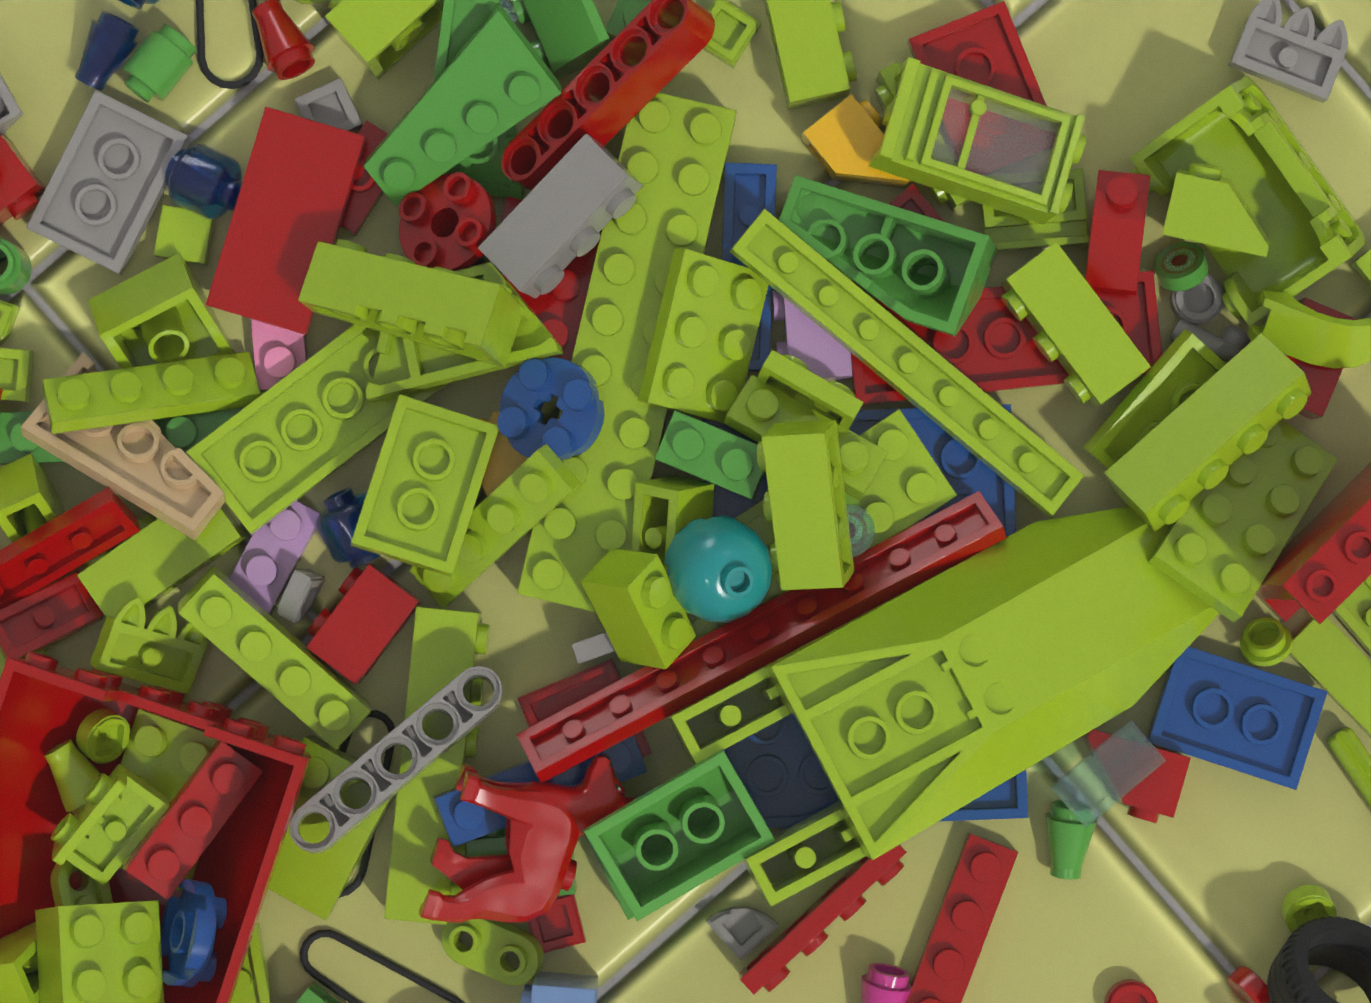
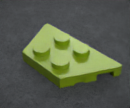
[365,262,563,402]

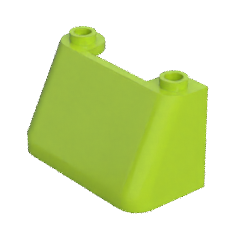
[1130,76,1366,326]

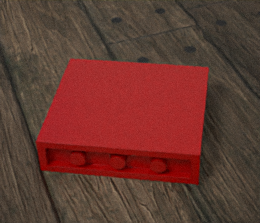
[1255,462,1371,624]

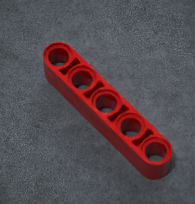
[501,0,715,191]

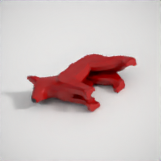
[419,753,637,923]

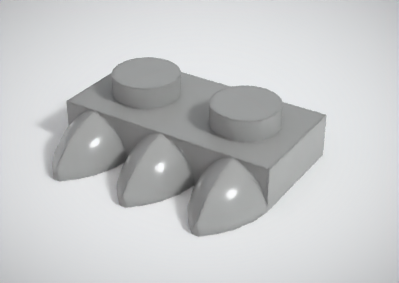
[1228,0,1348,103]

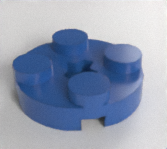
[497,357,605,462]
[160,879,227,988]

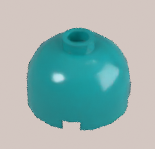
[664,515,773,623]

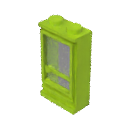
[869,57,1087,225]

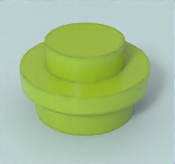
[1240,617,1293,666]

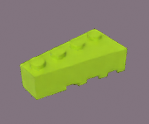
[298,239,524,368]

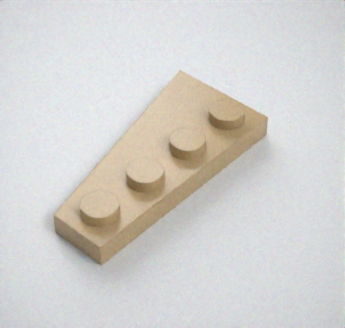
[21,352,225,541]

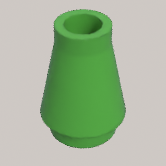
[1045,800,1097,880]

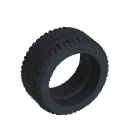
[1267,916,1371,1003]

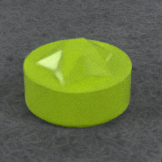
[76,708,130,764]
[1281,885,1337,932]

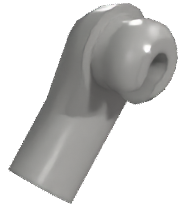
[1170,319,1250,362]

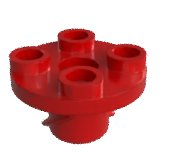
[399,172,496,271]

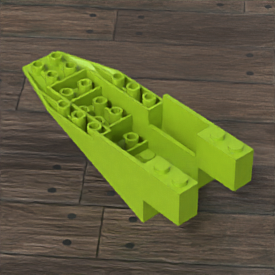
[668,506,1220,907]

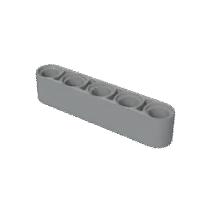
[289,666,502,854]

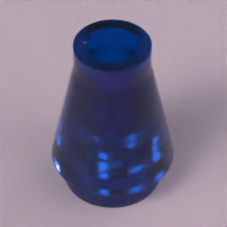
[75,10,140,91]

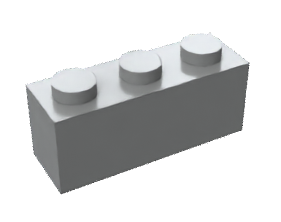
[478,133,643,299]

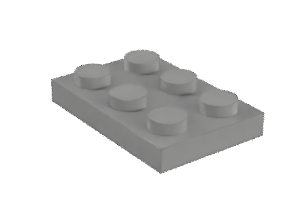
[26,90,191,276]

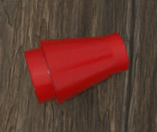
[252,0,315,80]

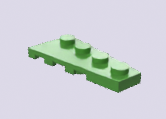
[363,4,562,206]

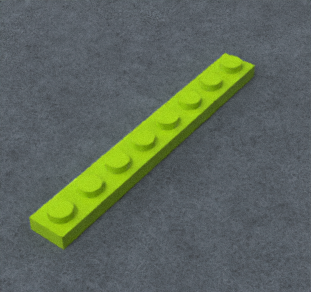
[729,209,1084,516]

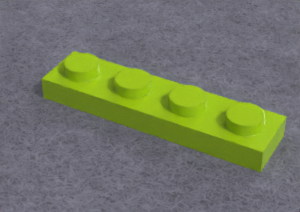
[42,351,260,434]
[409,444,581,609]

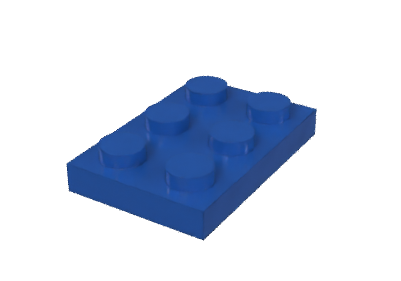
[1145,647,1328,790]

